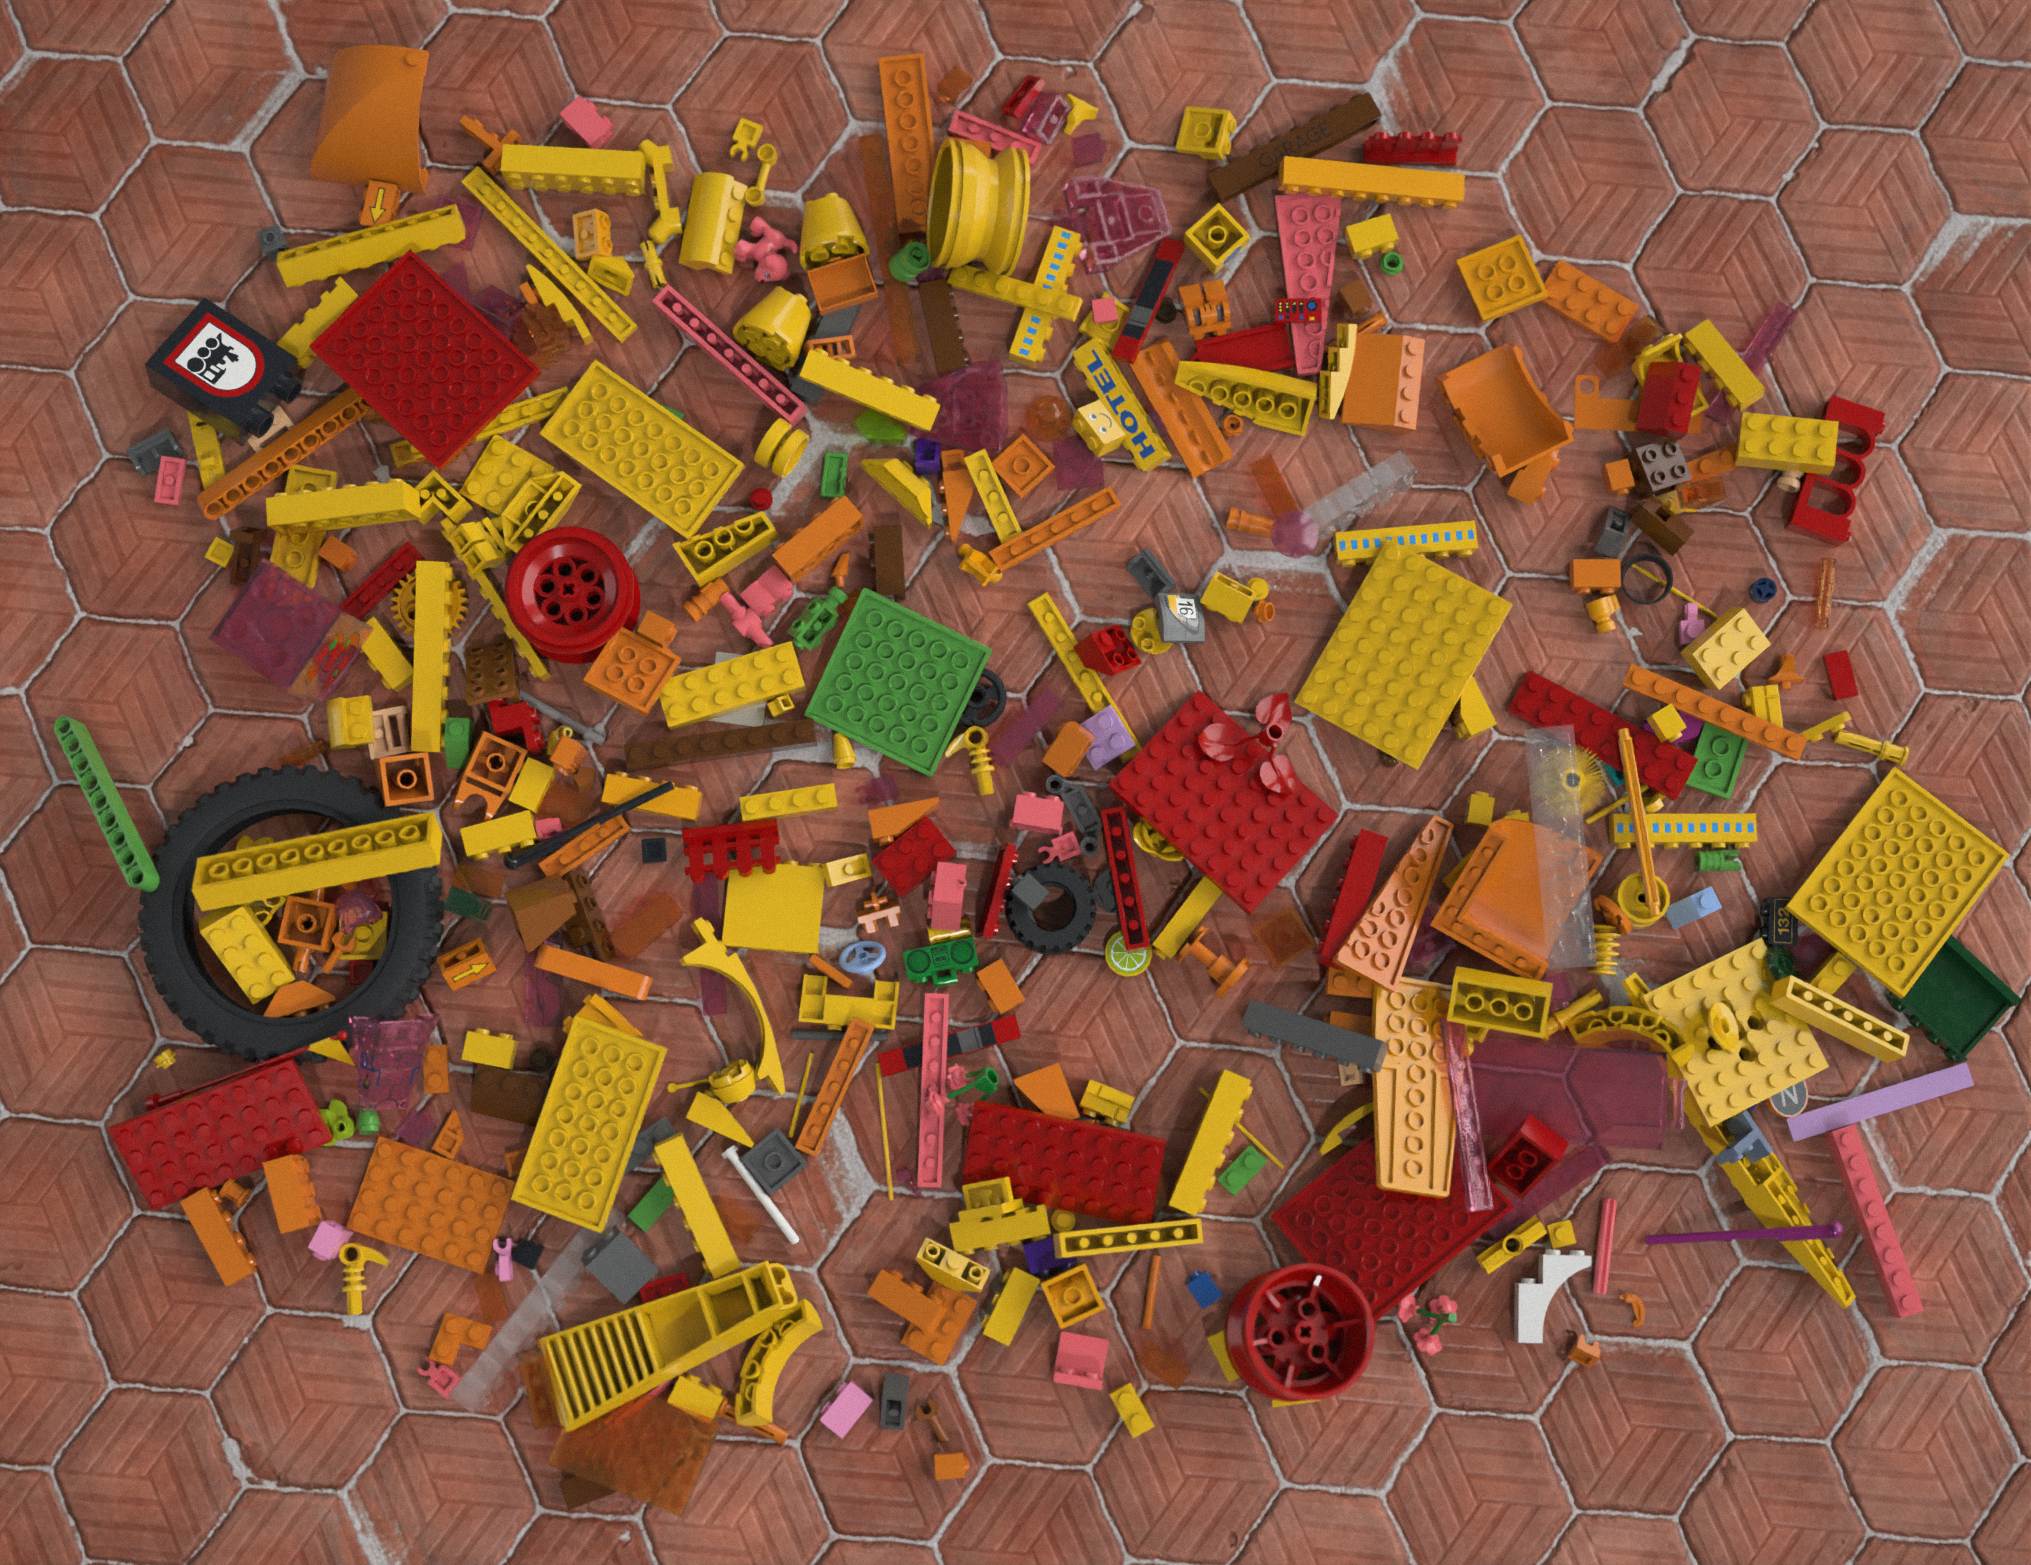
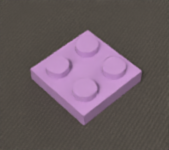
[1080,705,1136,771]

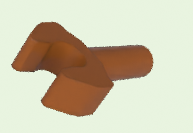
[916,1398,949,1444]

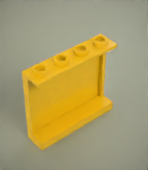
[722,859,825,955]

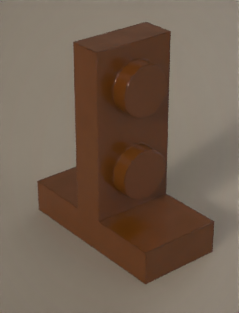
[229,526,268,588]

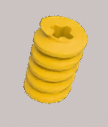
[1586,925,1621,976]

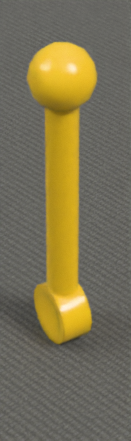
[667,1079,711,1093]

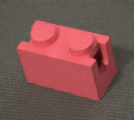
[559,95,614,149]

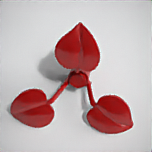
[1197,693,1296,795]

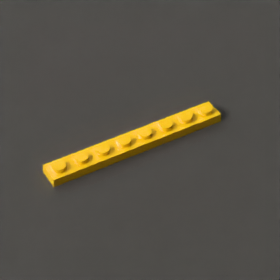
[440,517,551,681]

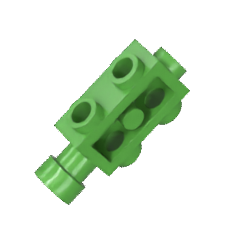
[787,585,848,651]

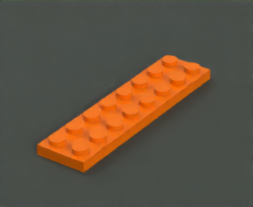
[878,53,936,236]

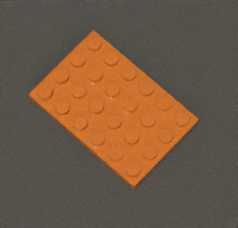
[346,1136,517,1275]

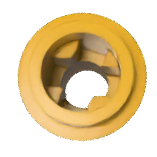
[833,733,857,769]

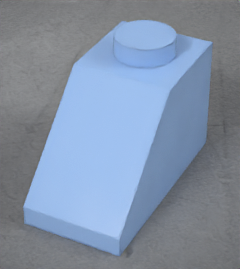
[1665,886,1722,930]

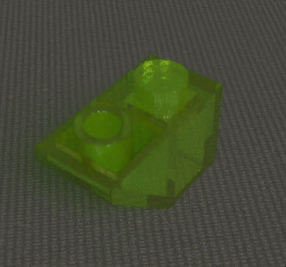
[854,408,907,445]

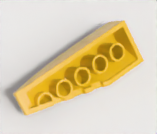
[1174,361,1318,436]

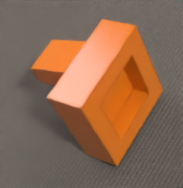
[1568,1334,1601,1368]

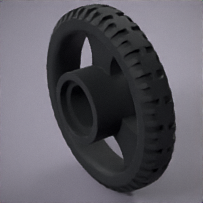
[959,668,1007,728]

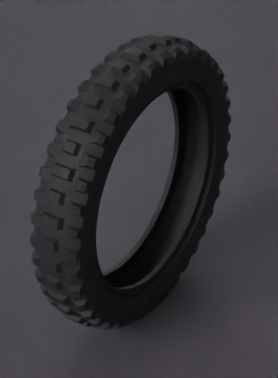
[138,764,444,1066]

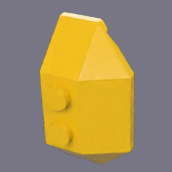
[860,458,932,530]
[501,471,582,553]

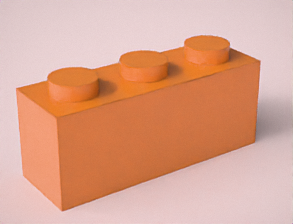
[867,1268,947,1334]

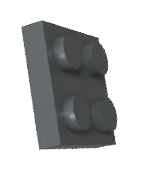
[740,1127,809,1196]

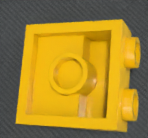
[1175,106,1236,161]

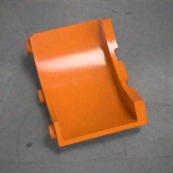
[1435,342,1574,478]

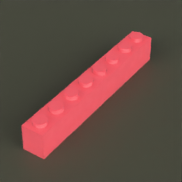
[652,284,808,429]
[1824,1125,1923,1318]

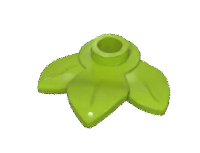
[319,1099,356,1146]

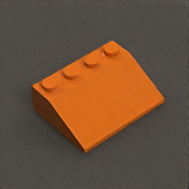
[1340,333,1425,436]

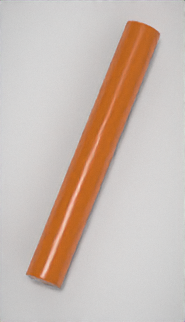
[1142,1255,1161,1329]

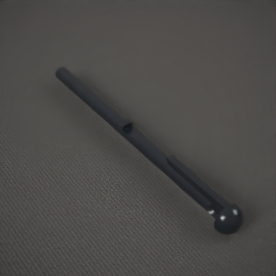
[503,781,674,870]

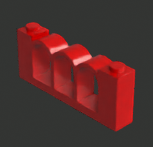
[1785,395,1886,547]

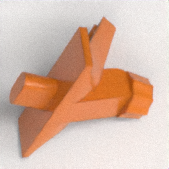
[1766,654,1805,690]

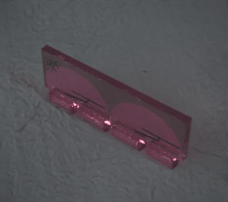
[524,931,564,1027]

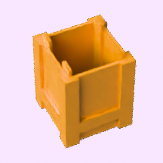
[562,993,643,1038]

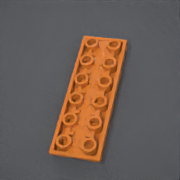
[1127,338,1233,479]

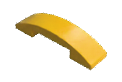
[1318,1102,1374,1155]

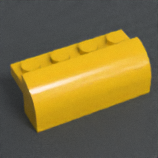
[679,172,748,275]

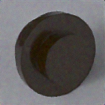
[1155,301,1177,324]
[529,1047,554,1072]

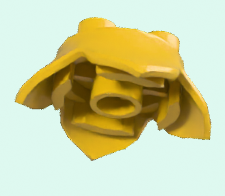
[1132,818,1185,861]

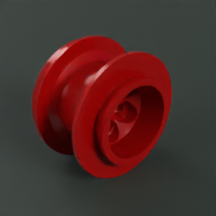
[504,526,641,665]

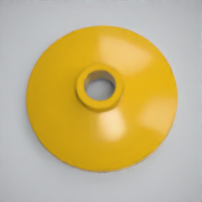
[1708,1002,1739,1050]

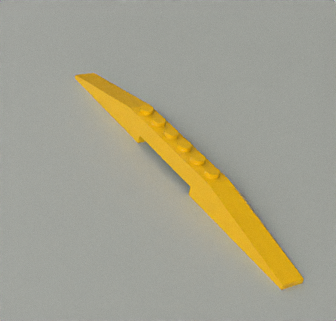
[1622,972,1856,1309]

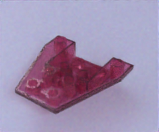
[911,360,1008,453]

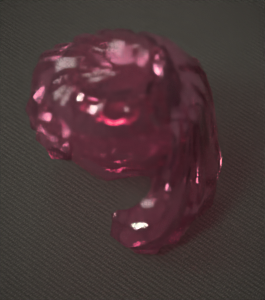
[334,889,383,935]

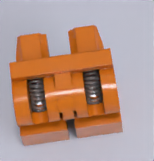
[1178,279,1231,340]

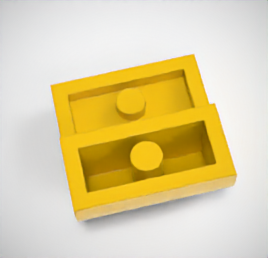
[326,695,376,751]

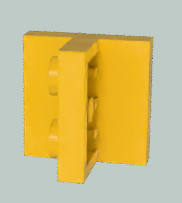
[958,1176,1024,1222]

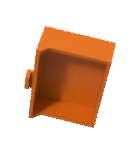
[807,253,878,316]

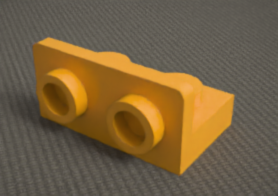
[573,208,613,261]

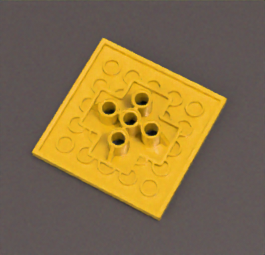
[1639,937,1829,1128]

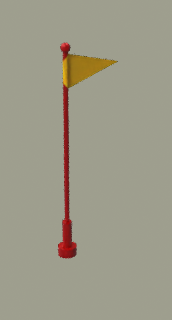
[145,1031,356,1112]

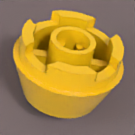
[708,1059,756,1104]

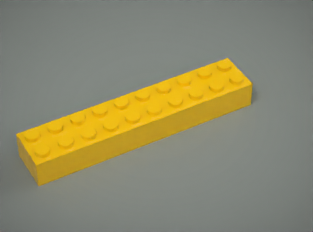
[192,811,442,911]

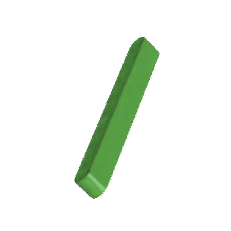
[54,716,160,892]

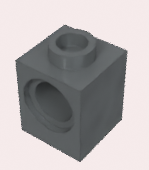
[256,224,290,262]
[1011,873,1049,912]

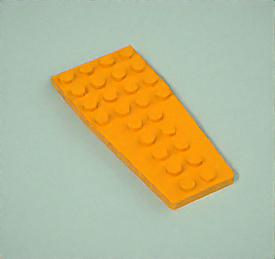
[1371,977,1464,1198]

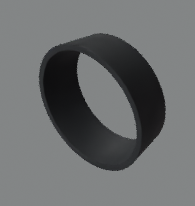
[1621,553,1673,605]

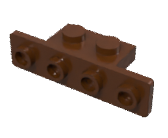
[564,870,617,962]

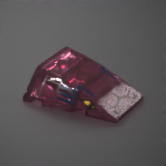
[349,1014,440,1111]

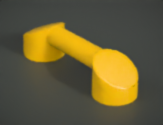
[745,144,777,207]

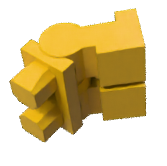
[448,515,513,575]

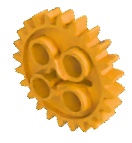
[391,569,469,639]

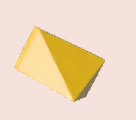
[587,256,635,297]

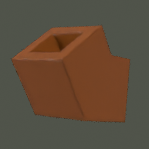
[573,767,596,794]

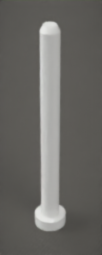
[721,1144,799,1244]

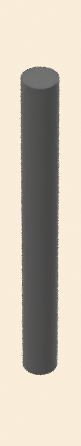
[792,1030,888,1041]

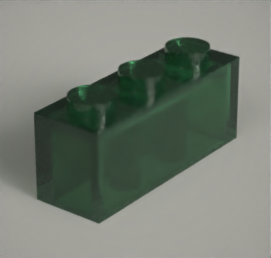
[443,886,492,925]

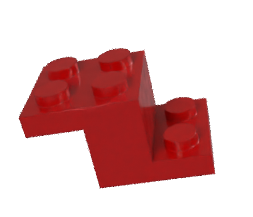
[488,697,546,756]

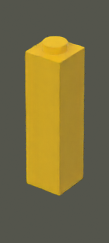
[1151,876,1222,960]

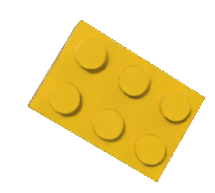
[1680,607,1771,690]

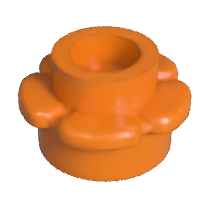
[1221,414,1244,437]
[1254,600,1275,623]

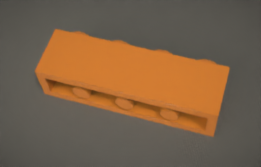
[180,1187,258,1287]

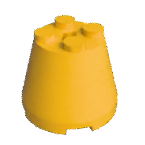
[799,193,870,271]
[733,286,811,371]

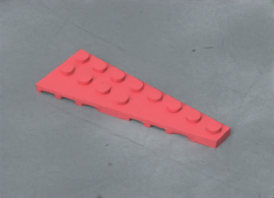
[1274,193,1342,376]

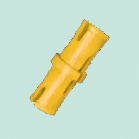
[640,240,667,289]

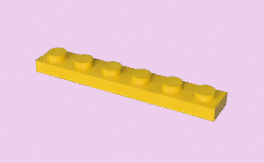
[947,265,1083,322]

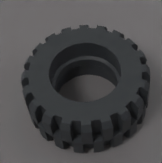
[1005,862,1097,955]

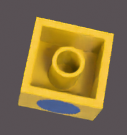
[1183,203,1250,275]

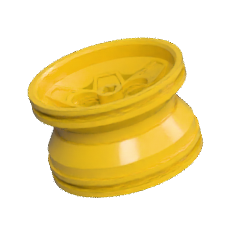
[926,139,1030,277]

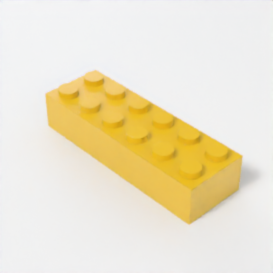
[501,144,648,197]
[266,479,421,536]
[659,641,807,731]
[1166,1069,1253,1216]

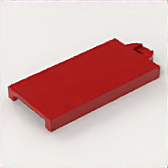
[1189,323,1296,372]

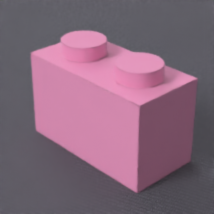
[308,1220,354,1261]
[820,1380,874,1439]

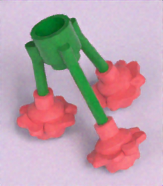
[924,1063,999,1126]

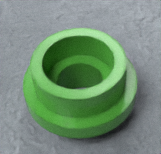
[1380,252,1403,275]

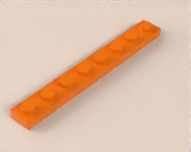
[1621,663,1808,761]

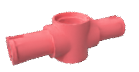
[719,591,775,650]

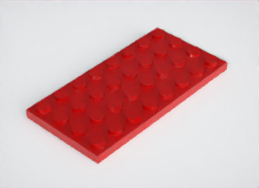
[109,1056,333,1211]
[961,1099,1167,1225]

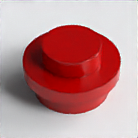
[749,488,773,511]

